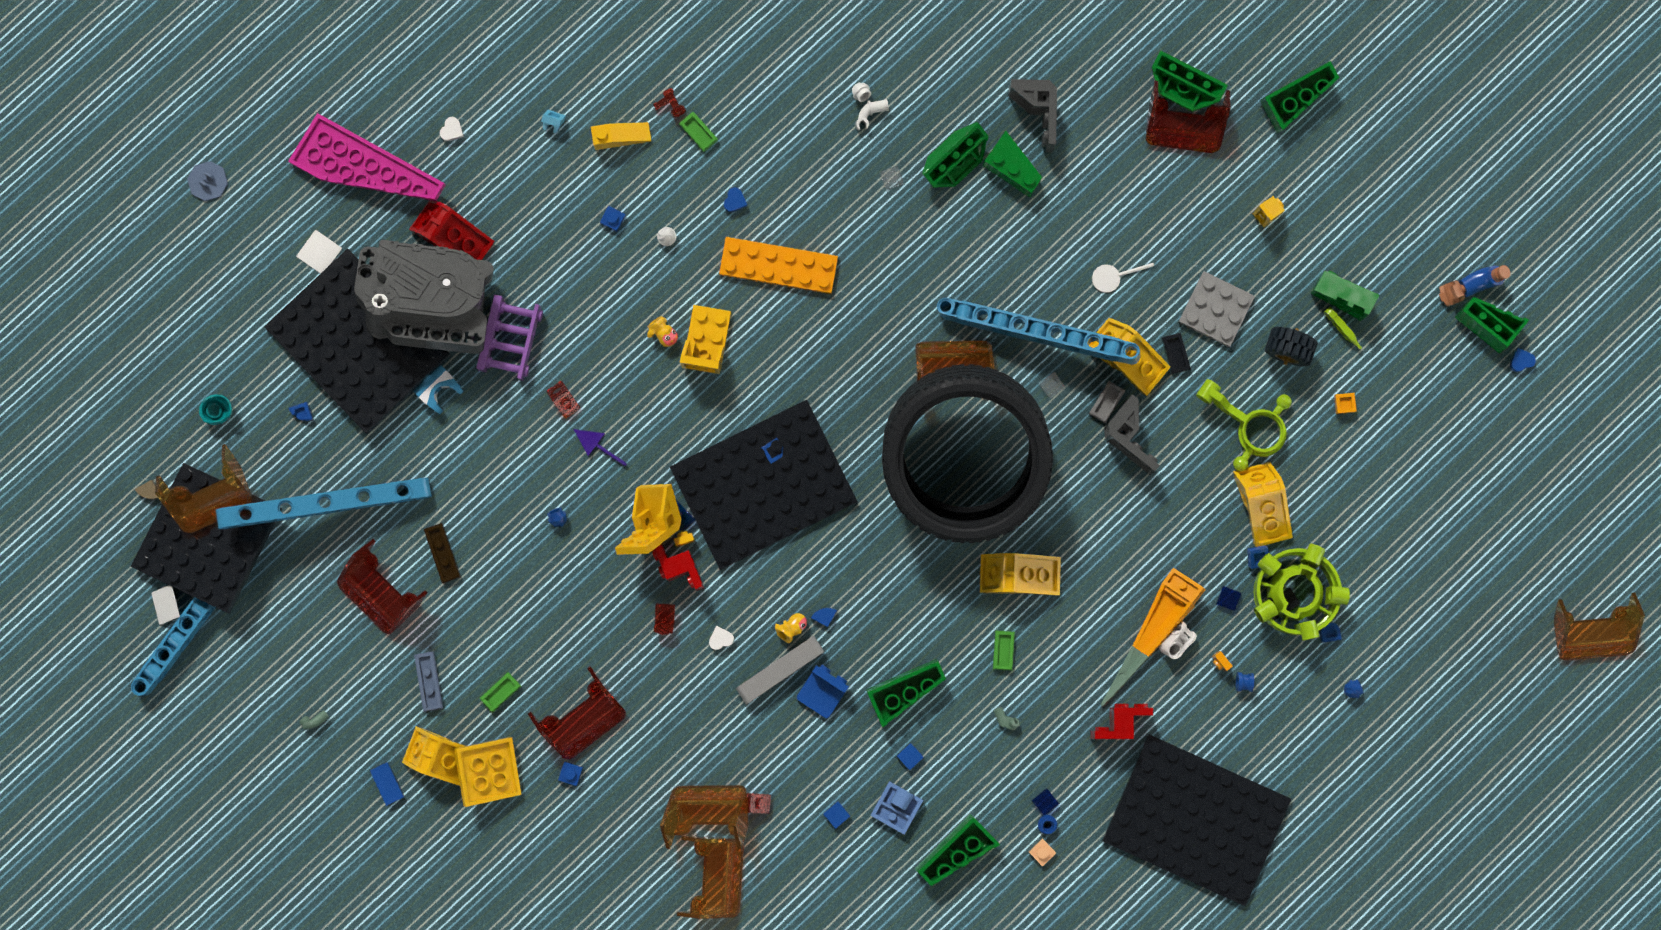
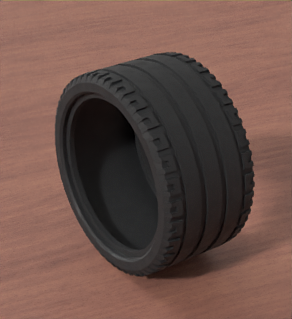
[882,364,1053,543]

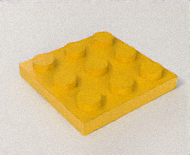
[454,737,521,807]

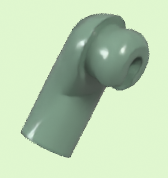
[993,707,1020,730]

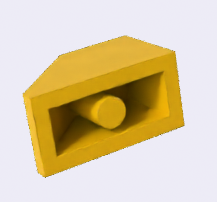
[1252,196,1285,228]

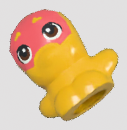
[647,316,678,347]
[775,613,807,643]

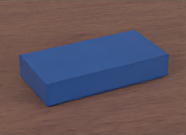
[370,762,405,806]

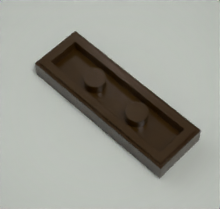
[424,523,461,584]

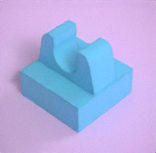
[541,110,566,134]

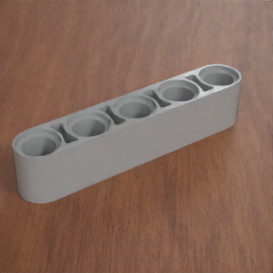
[736,636,825,705]

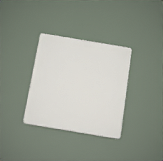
[296,230,342,273]
[151,585,180,625]

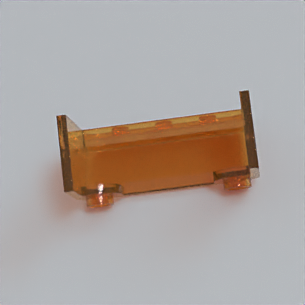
[915,341,995,382]
[155,444,252,533]
[1554,593,1645,660]
[660,785,748,849]
[677,836,744,919]

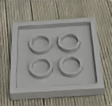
[1178,271,1255,347]

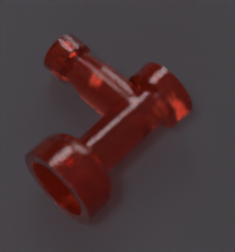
[653,88,686,118]

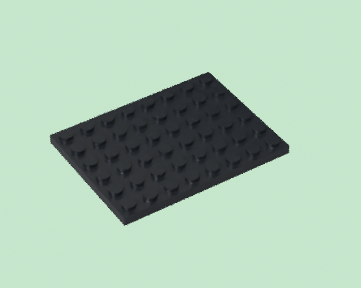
[264,248,451,435]
[670,400,858,570]
[1102,734,1291,906]

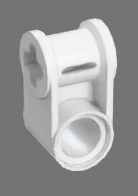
[1159,621,1197,659]

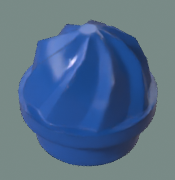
[547,507,567,527]
[1344,679,1364,698]

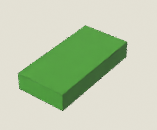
[679,112,718,152]
[993,630,1015,670]
[479,672,522,713]

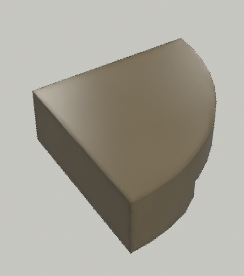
[135,480,162,499]

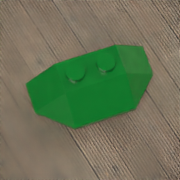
[1151,50,1228,112]
[922,122,989,188]

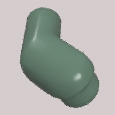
[299,710,329,730]

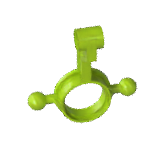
[1196,379,1292,471]

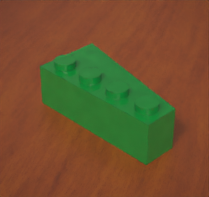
[1260,61,1340,133]
[866,659,946,728]

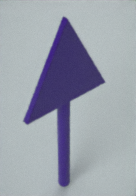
[573,429,627,466]

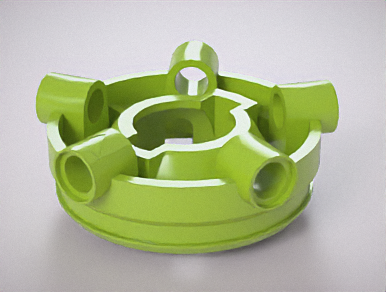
[1253,544,1350,641]

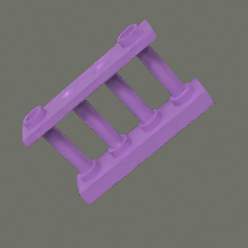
[476,295,543,381]

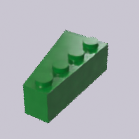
[915,814,1000,886]

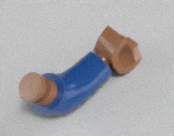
[1439,265,1510,307]

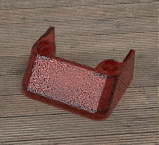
[1146,80,1231,153]
[337,539,428,634]
[528,667,626,759]

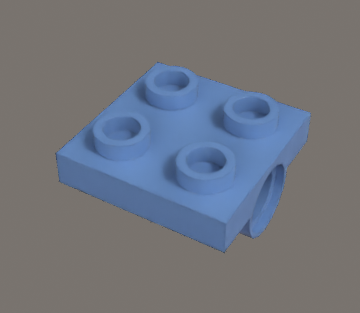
[870,781,923,835]

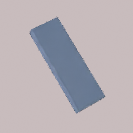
[414,651,444,712]

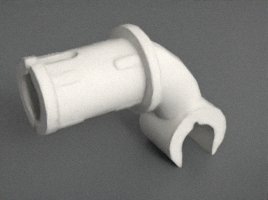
[855,99,889,131]

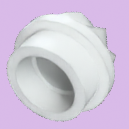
[852,82,871,102]
[657,227,676,246]

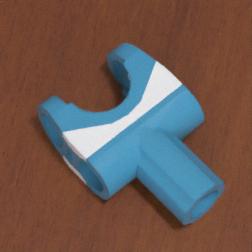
[413,365,464,414]

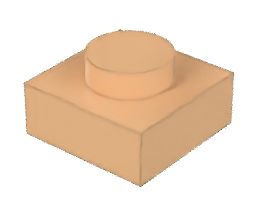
[1029,838,1056,866]

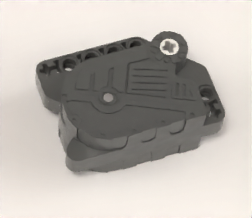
[354,240,494,354]

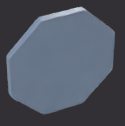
[187,161,228,201]

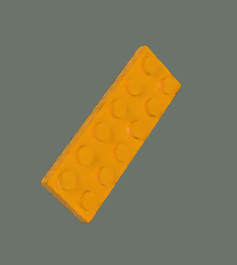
[719,237,838,294]

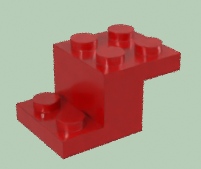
[652,543,704,591]
[1090,704,1153,739]

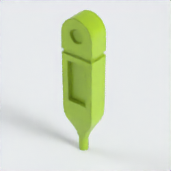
[1324,307,1362,350]

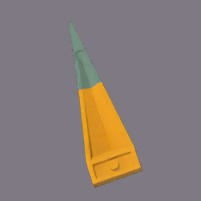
[1101,568,1205,708]

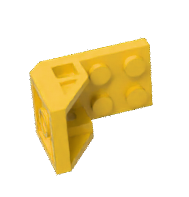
[680,305,731,374]
[1089,318,1170,396]
[1233,462,1293,547]
[615,484,681,555]
[980,553,1061,596]
[402,726,465,786]

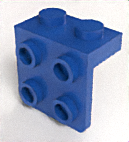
[797,665,849,718]

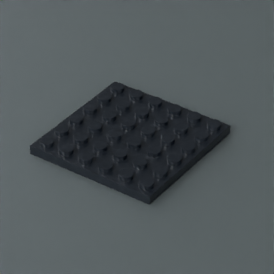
[130,463,282,614]

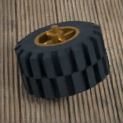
[1264,327,1318,366]

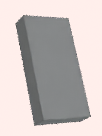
[1089,381,1125,423]

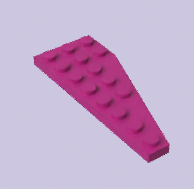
[288,113,446,201]

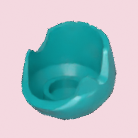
[199,394,233,425]

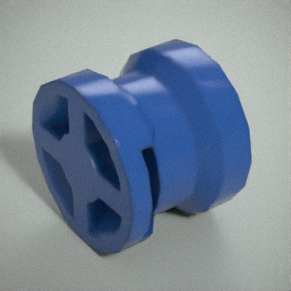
[1235,672,1254,692]

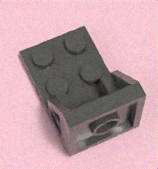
[1008,79,1057,153]
[1104,394,1160,475]

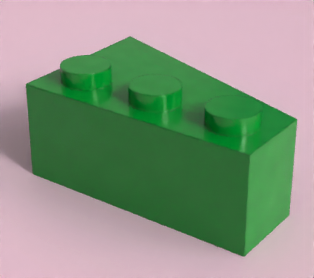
[983,131,1042,198]
[1310,271,1380,321]
[1455,297,1529,353]

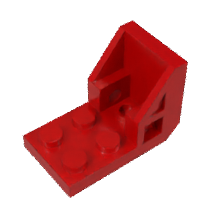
[409,200,495,260]

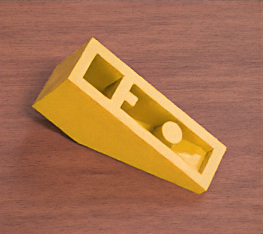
[591,122,652,150]

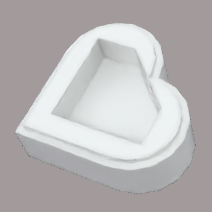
[440,117,464,141]
[709,626,734,650]

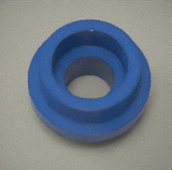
[1038,815,1057,834]

